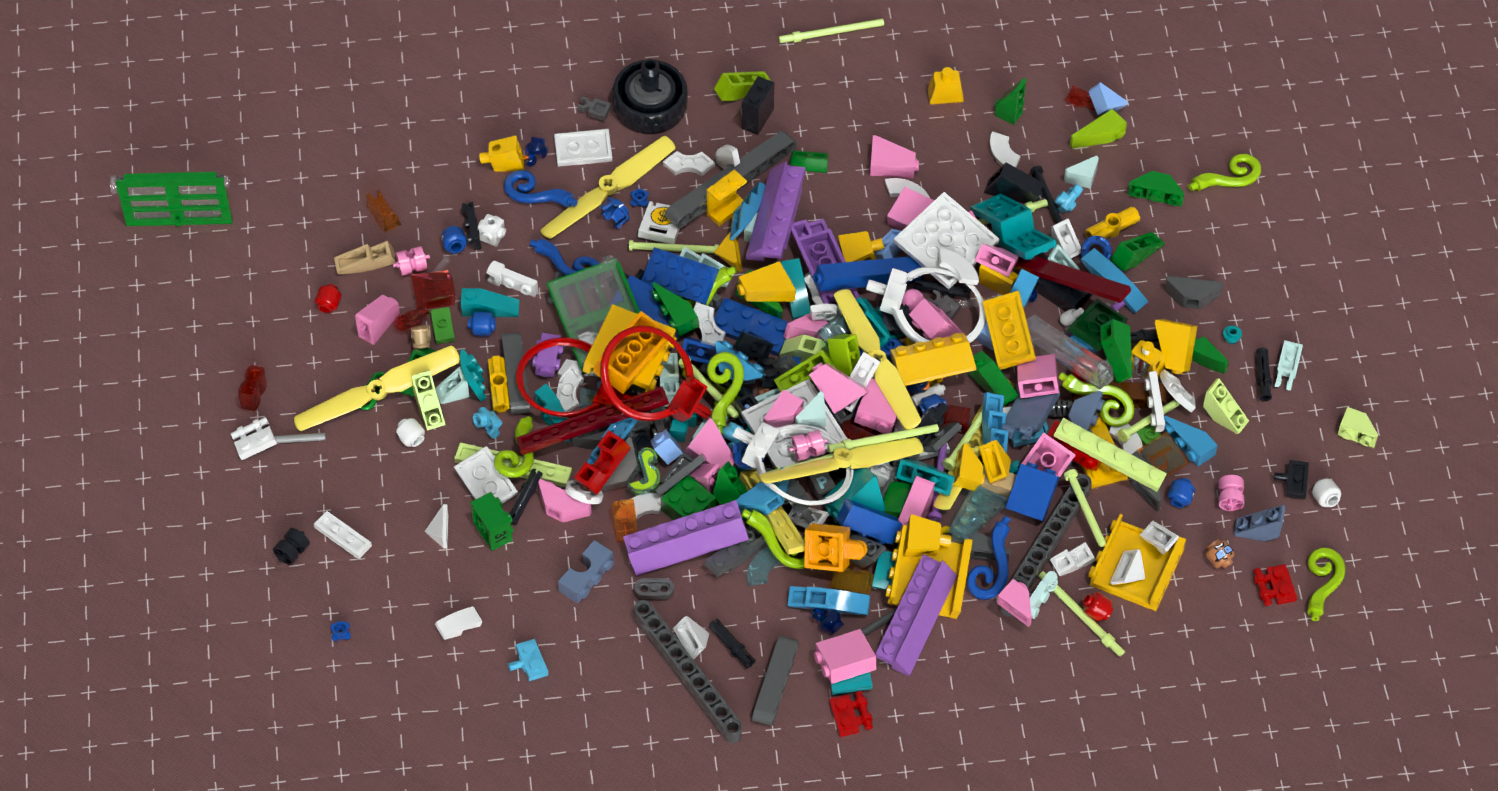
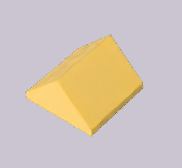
[978,264,1018,295]

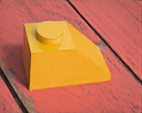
[953,443,985,491]

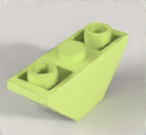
[779,334,830,362]
[411,370,445,431]
[1203,378,1249,434]

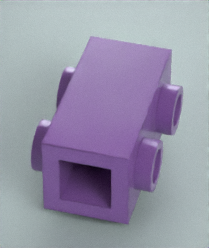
[532,333,564,377]

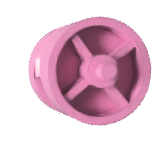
[393,246,430,276]
[789,430,828,461]
[1218,475,1245,511]

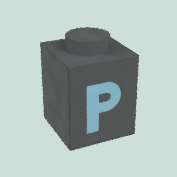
[809,472,835,501]

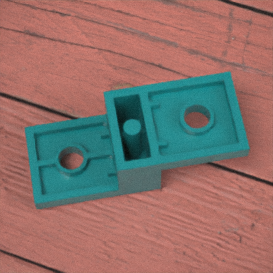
[970,194,1056,260]

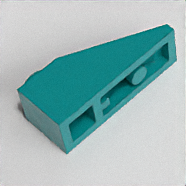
[461,288,520,317]
[896,458,955,496]

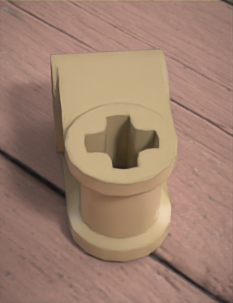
[411,325,431,348]

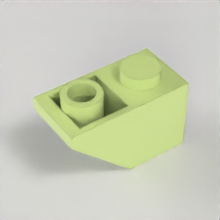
[1338,407,1378,448]

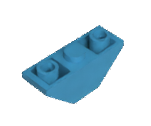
[715,340,766,381]
[736,467,789,515]

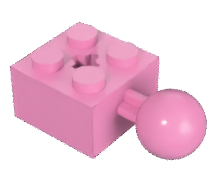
[902,289,963,341]

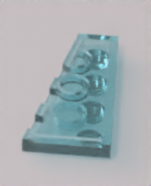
[949,486,1009,540]

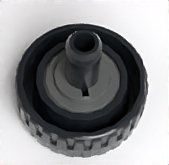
[612,59,688,134]

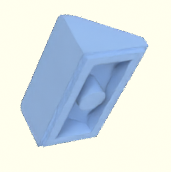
[874,229,902,259]

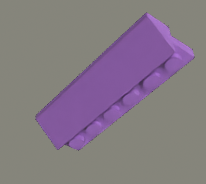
[746,161,806,261]
[791,219,859,305]
[623,500,749,576]
[875,554,957,676]

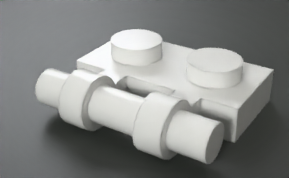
[231,417,277,460]

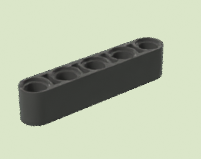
[502,332,530,415]
[752,635,799,726]

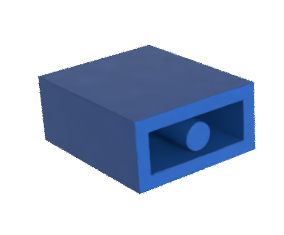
[1006,462,1060,521]

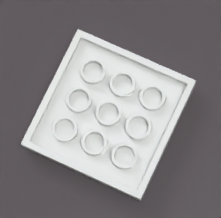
[893,192,999,290]
[741,379,847,468]

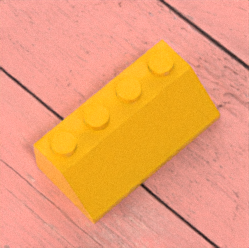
[890,333,976,386]

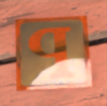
[1137,432,1189,479]

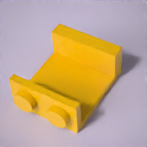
[707,170,747,227]

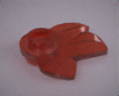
[393,309,430,331]

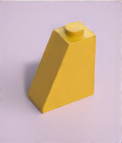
[737,261,796,302]
[1155,319,1197,374]

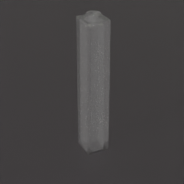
[1027,314,1114,390]

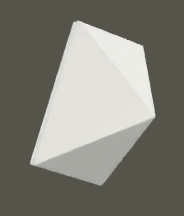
[425,504,449,548]
[1110,549,1145,585]
[673,616,709,660]

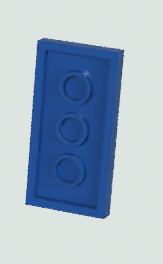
[641,247,719,305]
[714,298,790,356]

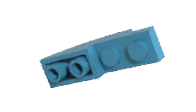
[787,586,870,616]

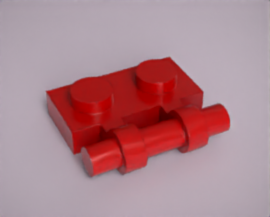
[1253,564,1297,606]
[829,691,873,737]

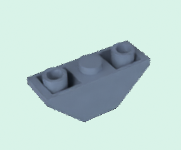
[1068,391,1105,433]
[1234,505,1285,542]

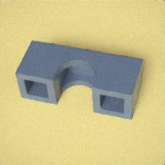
[558,540,614,604]

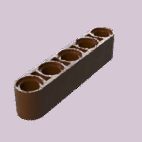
[1072,381,1166,408]

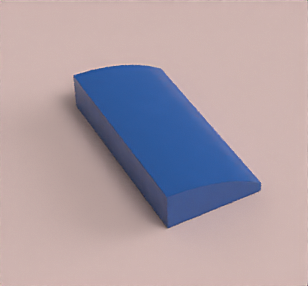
[609,275,680,340]

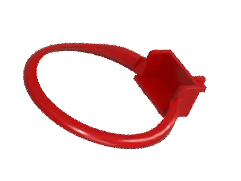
[600,326,712,422]
[516,337,631,418]

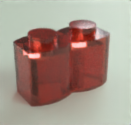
[238,365,267,411]

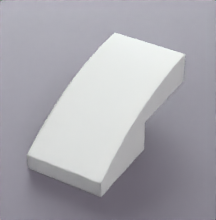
[1050,542,1096,576]
[435,606,482,640]

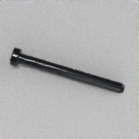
[1030,166,1062,224]

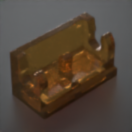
[366,190,401,232]
[611,499,638,542]

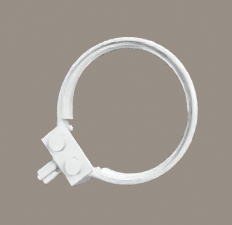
[866,267,986,344]
[733,422,854,505]

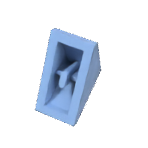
[1089,82,1128,115]

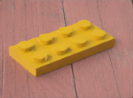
[982,291,1037,370]
[1080,413,1128,489]

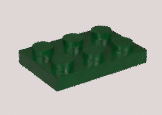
[1068,299,1128,351]

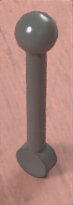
[881,466,899,499]

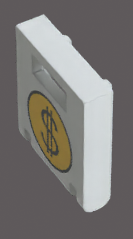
[638,201,680,244]

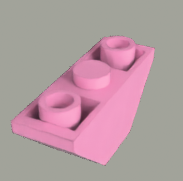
[538,479,592,522]

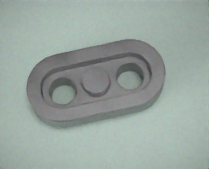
[634,578,674,599]

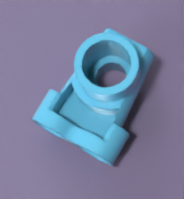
[1054,184,1083,214]
[473,407,502,439]

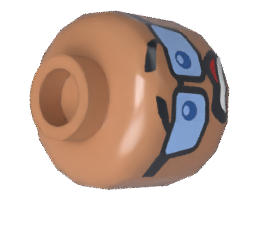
[1206,539,1235,569]

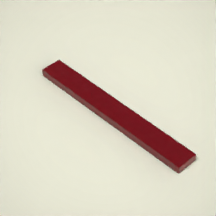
[1007,250,1131,303]
[516,386,669,455]

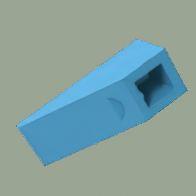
[1163,416,1218,467]

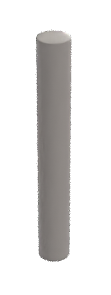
[274,433,326,444]

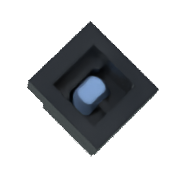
[735,393,758,426]

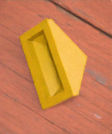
[714,232,743,273]
[979,440,1011,484]

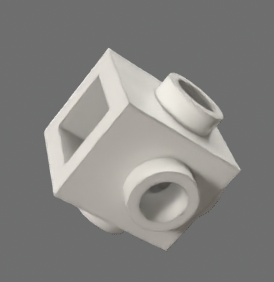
[478,214,506,247]

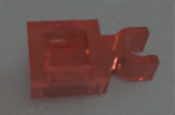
[1065,86,1095,111]

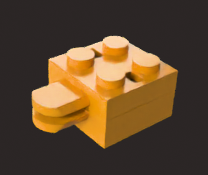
[805,523,868,572]

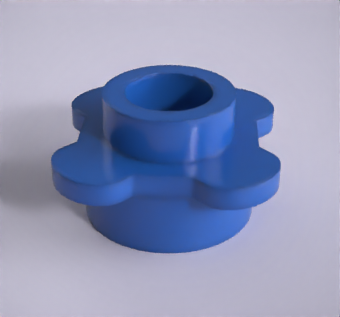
[630,189,649,207]
[330,621,351,641]

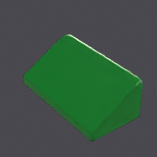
[791,150,829,173]
[883,481,912,518]

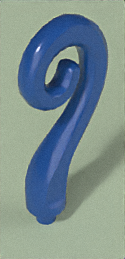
[504,170,578,207]
[530,238,601,282]
[967,516,1011,600]

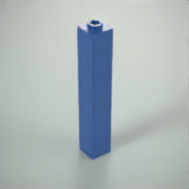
[813,257,922,291]

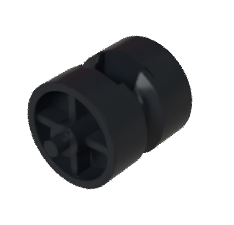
[273,528,310,565]

